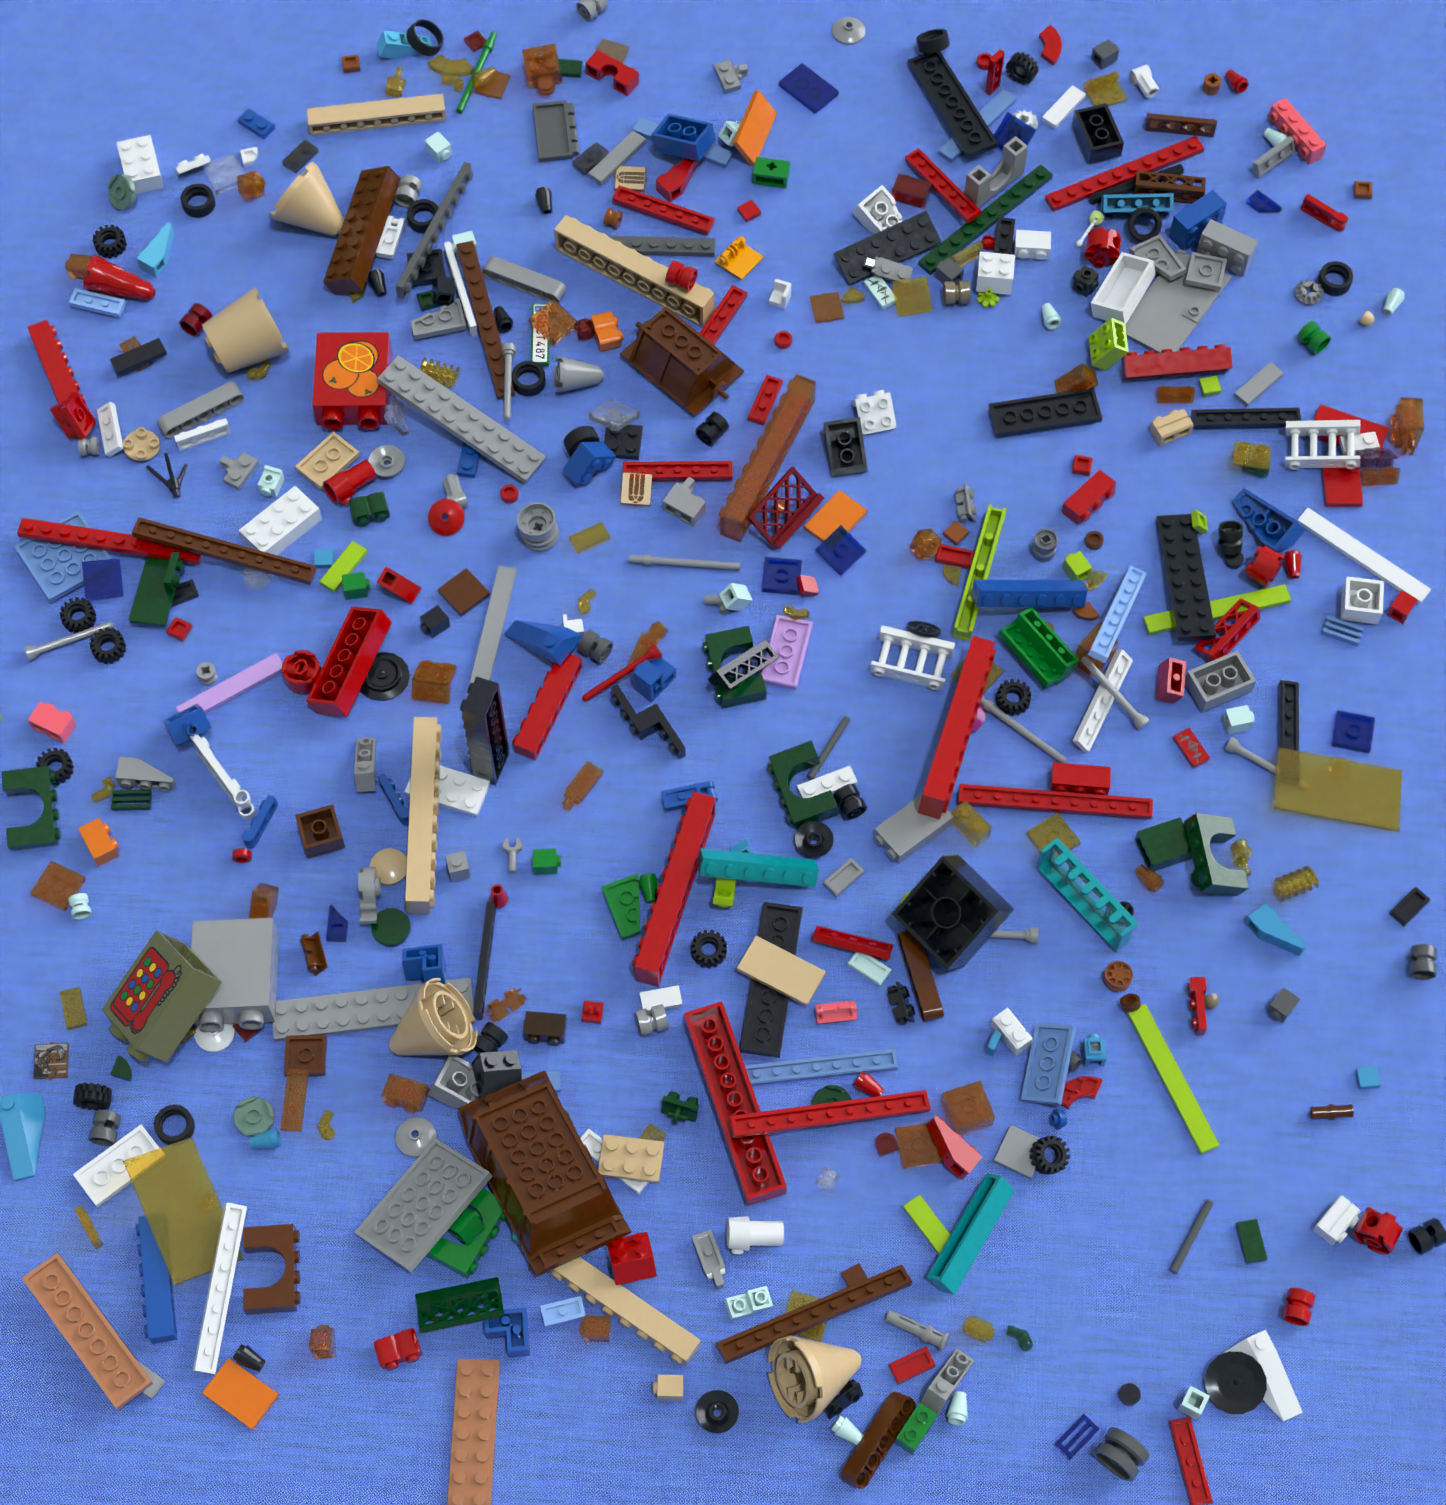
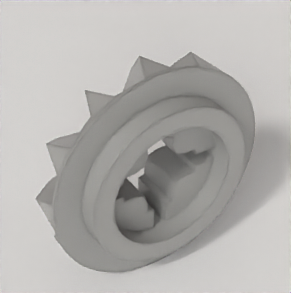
[1295,279,1324,305]

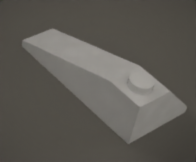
[427,1055,479,1109]

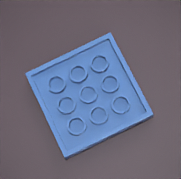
[14,510,116,603]

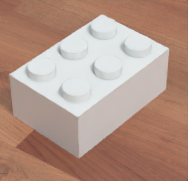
[116,135,164,194]

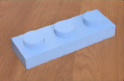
[69,288,126,318]

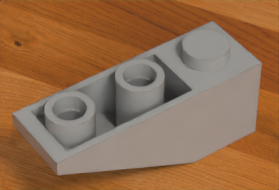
[354,737,377,792]
[115,757,177,792]
[920,1349,974,1415]

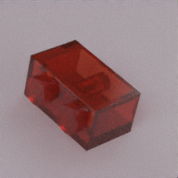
[892,174,932,209]

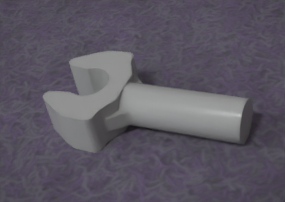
[503,837,522,874]

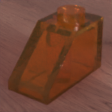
[1054,364,1099,393]
[249,883,279,919]
[309,1325,336,1359]

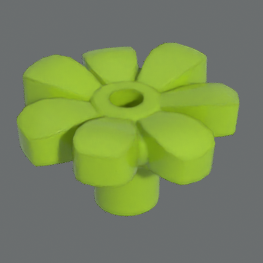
[977,289,1000,308]

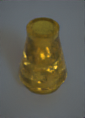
[472,66,497,88]

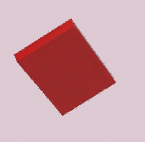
[1321,467,1363,507]

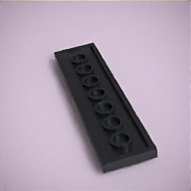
[908,51,998,159]
[1156,514,1216,641]
[740,902,803,1058]

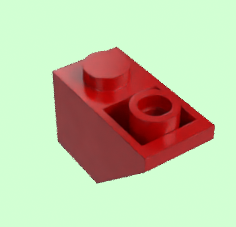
[376,566,422,604]

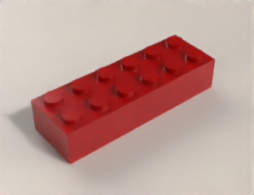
[306,606,392,717]

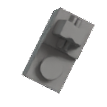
[663,477,706,527]

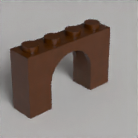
[243,1224,301,1315]

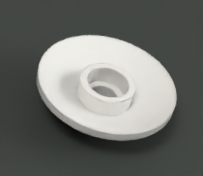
[194,1024,235,1052]

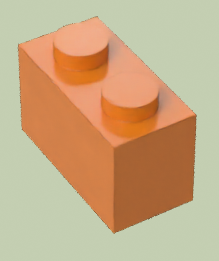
[78,818,119,867]

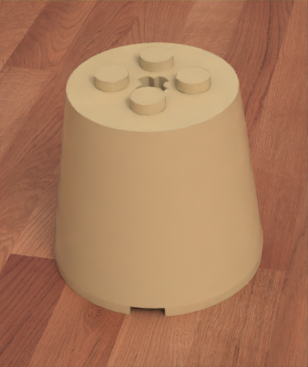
[202,287,290,373]

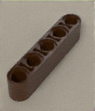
[898,930,944,1022]
[841,1392,915,1489]

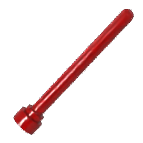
[582,643,663,701]

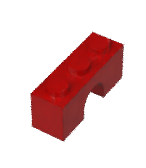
[585,50,639,97]

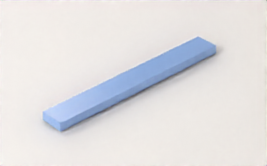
[1088,566,1147,663]

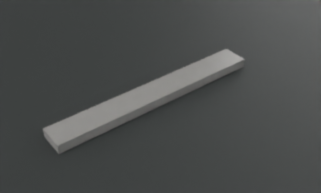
[466,566,517,697]

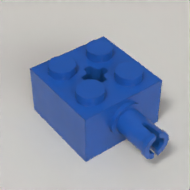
[163,704,212,746]

